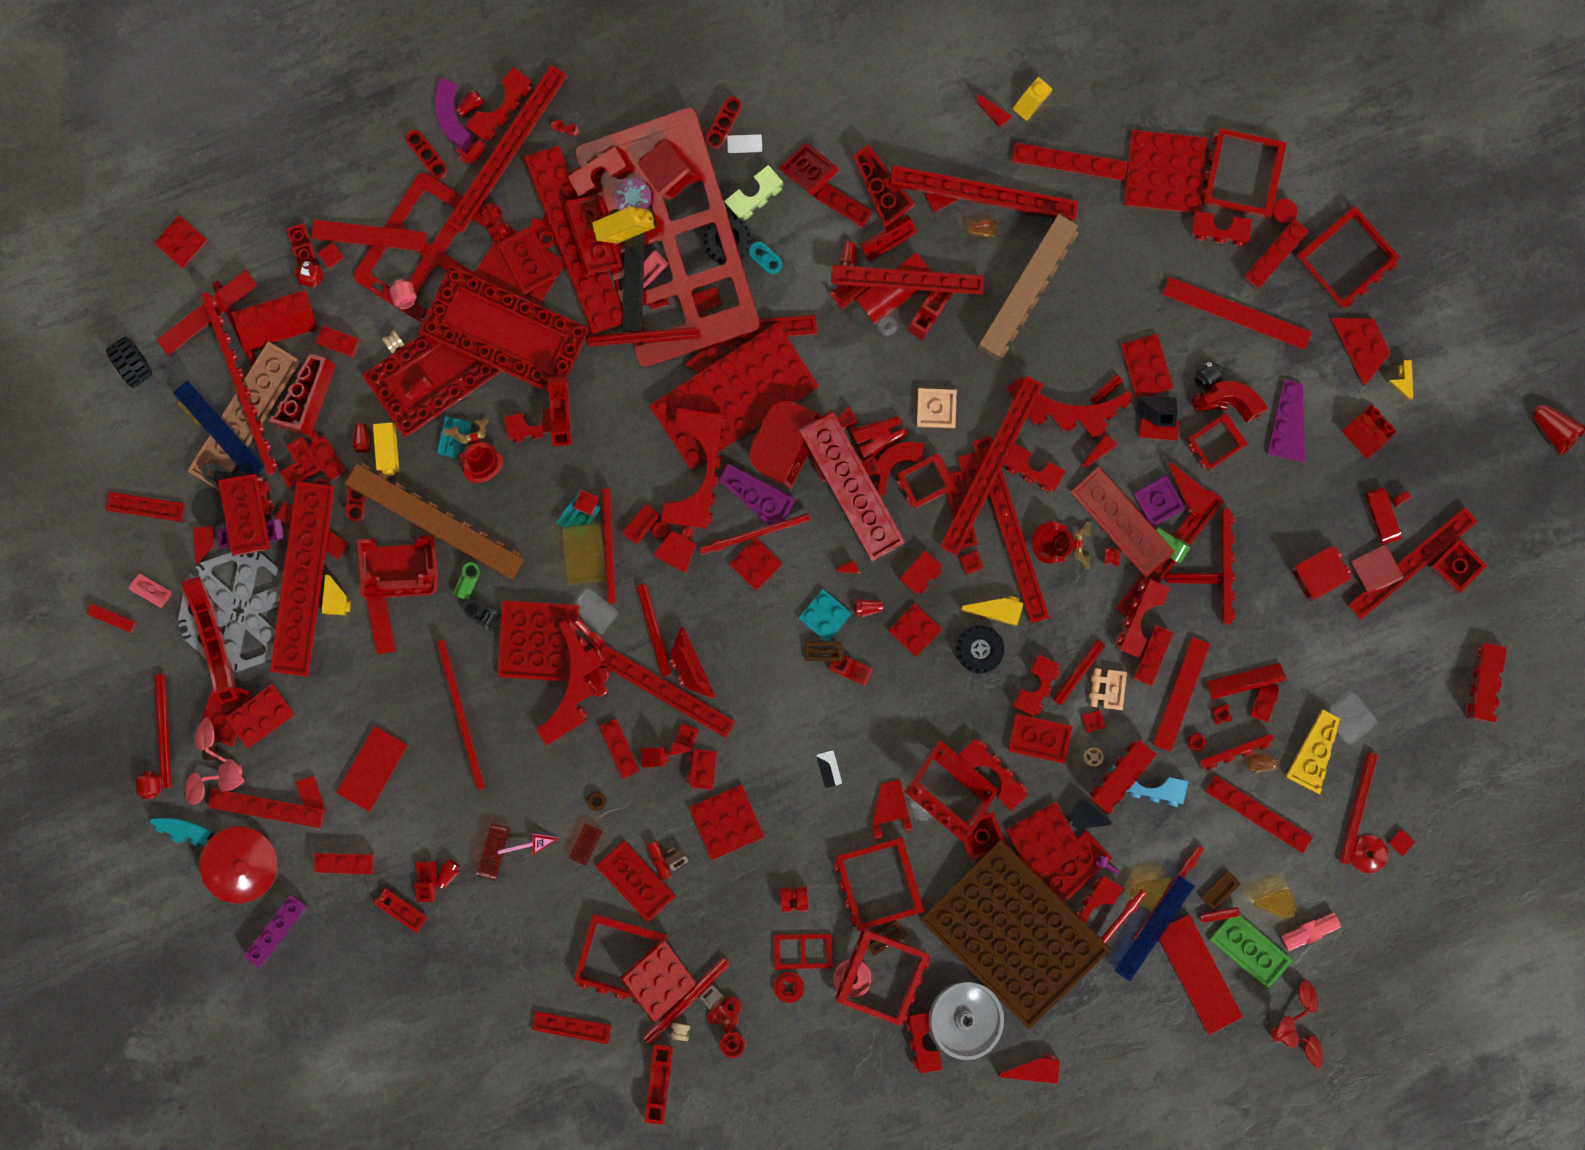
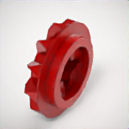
[774,972,804,1003]

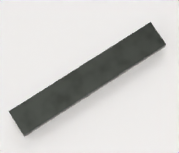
[622,232,645,331]

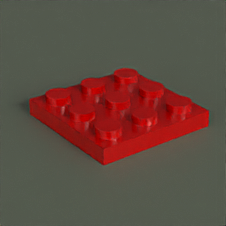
[689,784,764,860]
[1006,802,1084,877]
[620,940,696,1022]

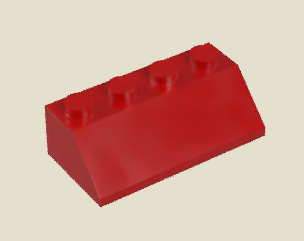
[232,290,318,352]

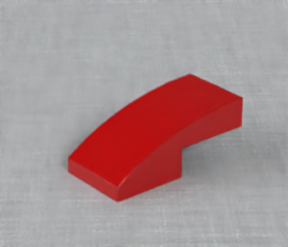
[828,653,873,686]
[414,861,437,902]

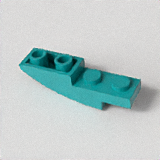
[150,818,214,847]

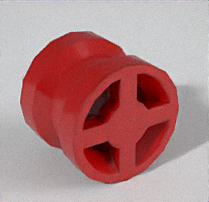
[1103,546,1121,567]

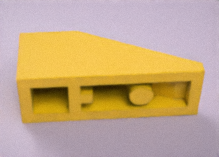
[961,596,1024,626]

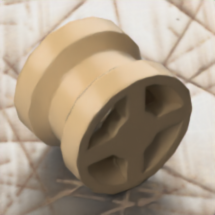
[382,330,405,354]
[1083,748,1104,767]
[669,1023,691,1041]

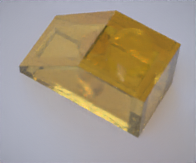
[1130,877,1172,912]
[1252,889,1299,919]

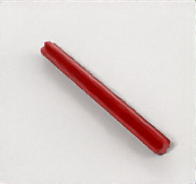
[587,327,699,347]
[155,674,172,788]
[1339,752,1378,865]
[642,958,730,1044]

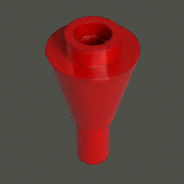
[1191,392,1228,411]

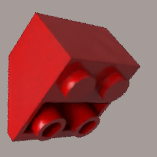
[1341,404,1397,459]

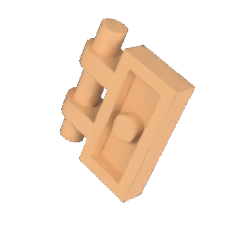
[1089,668,1127,710]

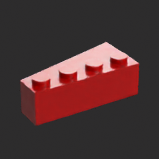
[853,144,916,228]
[268,354,336,436]
[1465,643,1507,723]
[1089,740,1157,815]

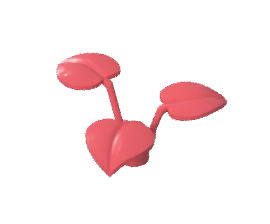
[185,717,244,805]

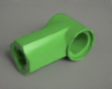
[1157,528,1191,563]
[453,562,481,601]

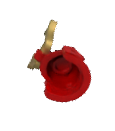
[444,417,503,483]
[1032,521,1092,570]

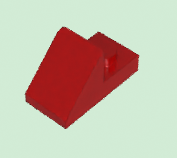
[1249,684,1280,723]

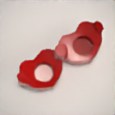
[551,120,580,137]

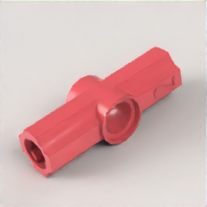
[1281,912,1341,951]

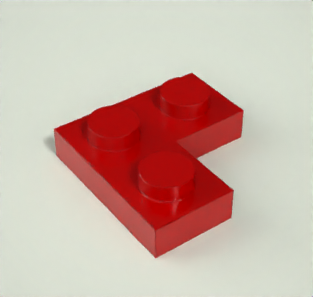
[279,436,323,489]

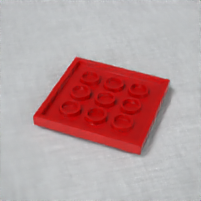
[1124,130,1208,213]
[498,600,580,682]

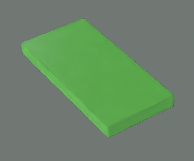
[1209,915,1293,990]

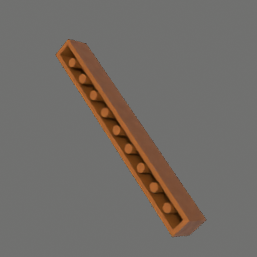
[345,463,524,581]

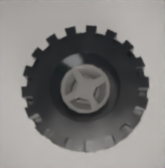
[956,625,1005,674]

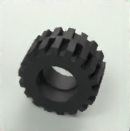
[704,215,752,265]
[106,336,153,388]

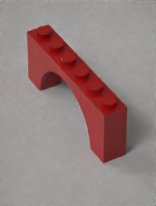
[661,407,726,529]

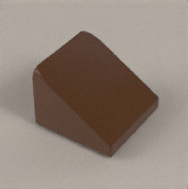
[202,741,217,760]

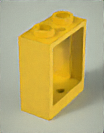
[592,207,655,244]
[373,423,399,476]

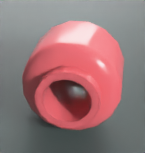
[389,279,417,309]

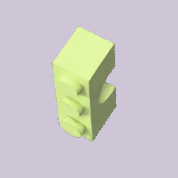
[724,165,783,220]

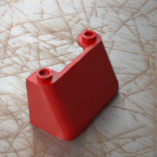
[357,535,438,599]

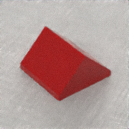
[963,811,1005,861]

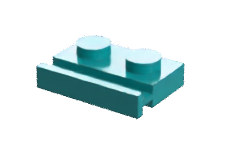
[437,416,473,459]
[556,492,601,540]

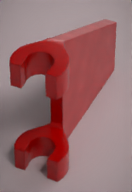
[872,780,913,840]

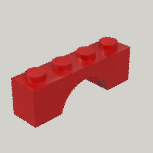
[465,67,532,143]
[1243,219,1309,291]
[1115,577,1170,659]
[958,739,1028,811]
[1076,876,1123,925]
[644,1044,674,1125]

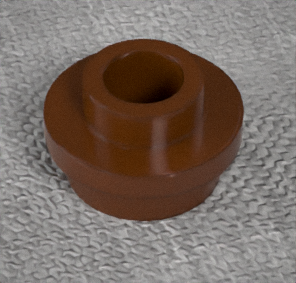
[587,791,606,811]

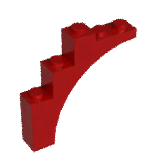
[1005,377,1133,439]
[181,576,238,704]
[536,618,605,746]

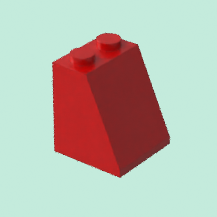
[638,139,699,200]
[1290,545,1352,602]

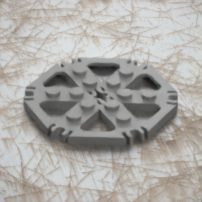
[178,552,284,672]

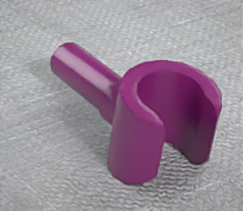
[1096,855,1119,874]

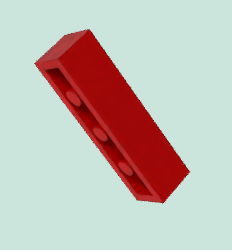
[86,603,137,633]

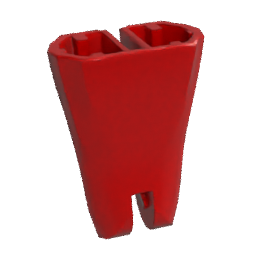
[849,416,908,461]

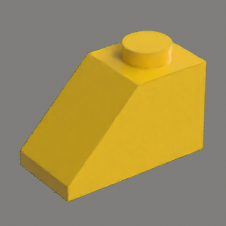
[1012,77,1053,122]
[322,575,351,616]

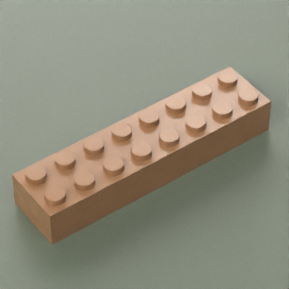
[978,214,1079,361]

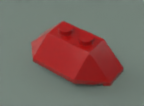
[669,626,716,699]

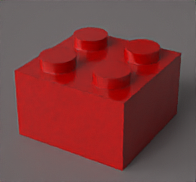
[1429,539,1487,594]

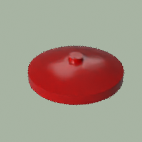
[199,826,277,904]

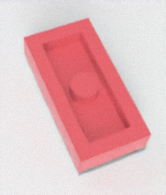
[129,573,172,608]

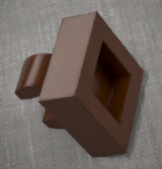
[665,846,689,871]

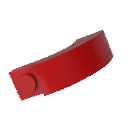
[547,377,572,447]
[1197,381,1268,423]
[872,442,924,497]

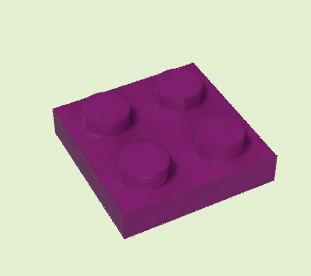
[1133,475,1186,527]

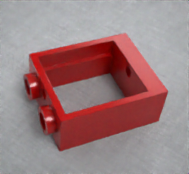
[1186,412,1248,471]
[897,453,957,509]

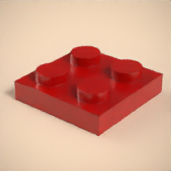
[154,215,208,269]
[729,538,783,591]
[888,603,942,657]

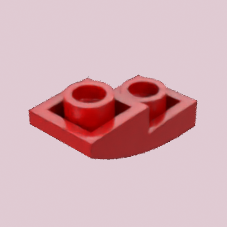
[286,223,317,266]

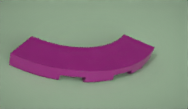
[435,77,475,154]

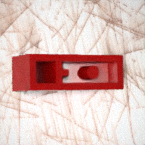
[1169,462,1216,519]
[999,1054,1060,1084]

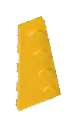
[1286,709,1340,795]

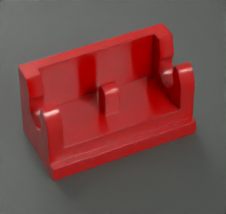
[828,285,870,310]

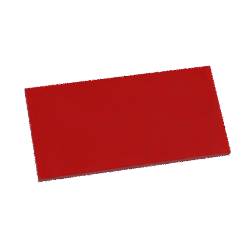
[418,265,589,393]
[362,335,501,438]

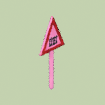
[498,833,560,856]

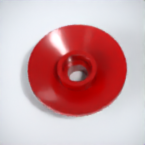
[1351,835,1388,873]

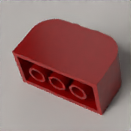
[750,401,821,489]

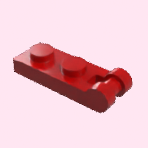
[373,887,428,933]

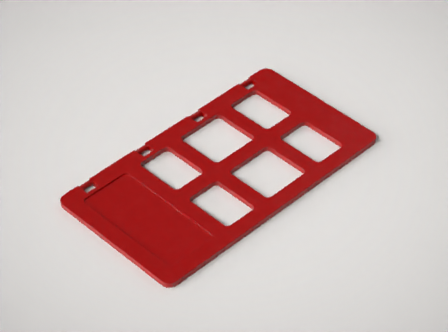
[575,108,760,367]

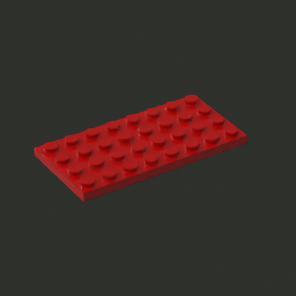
[649,322,819,470]

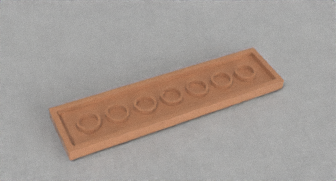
[188,341,301,491]

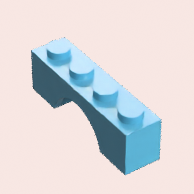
[1110,764,1188,807]

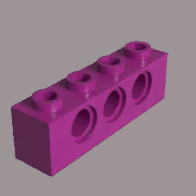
[243,894,308,968]

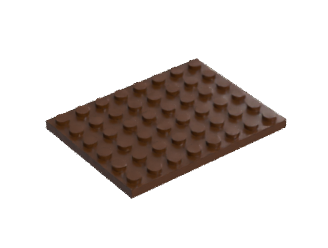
[920,839,1111,1030]

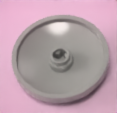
[929,982,1004,1060]

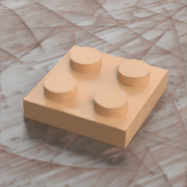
[917,388,957,429]

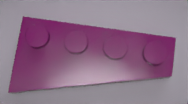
[1267,380,1305,463]
[719,463,796,533]

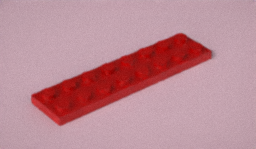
[799,411,905,561]

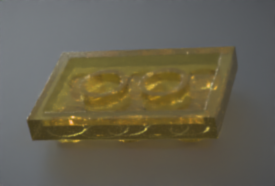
[562,523,607,585]

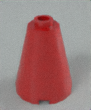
[1533,404,1585,456]

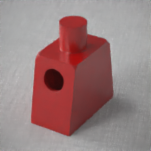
[653,526,696,574]

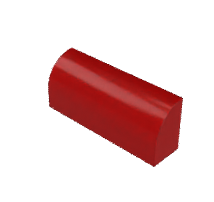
[856,252,931,325]

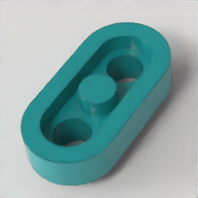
[749,242,782,275]

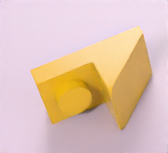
[1387,360,1413,400]

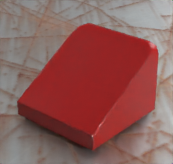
[837,560,860,574]
[669,742,692,756]

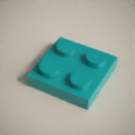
[798,589,852,641]

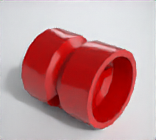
[780,886,808,913]
[720,1031,745,1058]

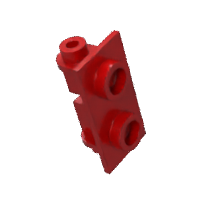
[480,203,510,244]

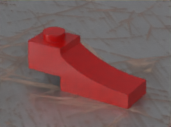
[907,291,953,341]

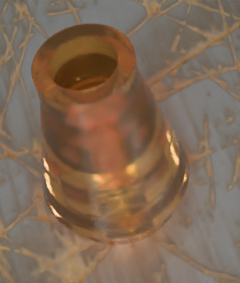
[969,220,997,239]
[1248,754,1278,773]

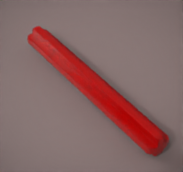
[637,584,671,677]

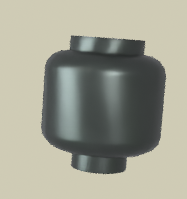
[1194,362,1223,390]

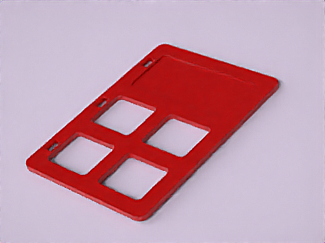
[354,173,564,324]

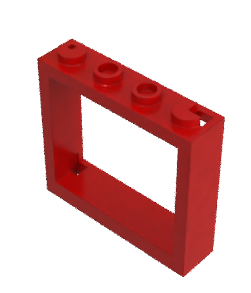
[1200,128,1287,219]
[1295,206,1400,309]
[904,741,999,841]
[833,837,924,931]
[574,914,668,1004]
[834,928,930,1026]

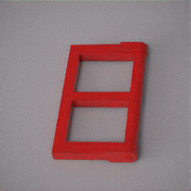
[774,934,833,970]

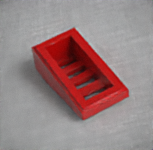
[976,94,1012,129]
[1081,435,1117,468]

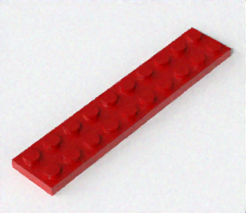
[523,145,623,335]
[270,481,335,677]

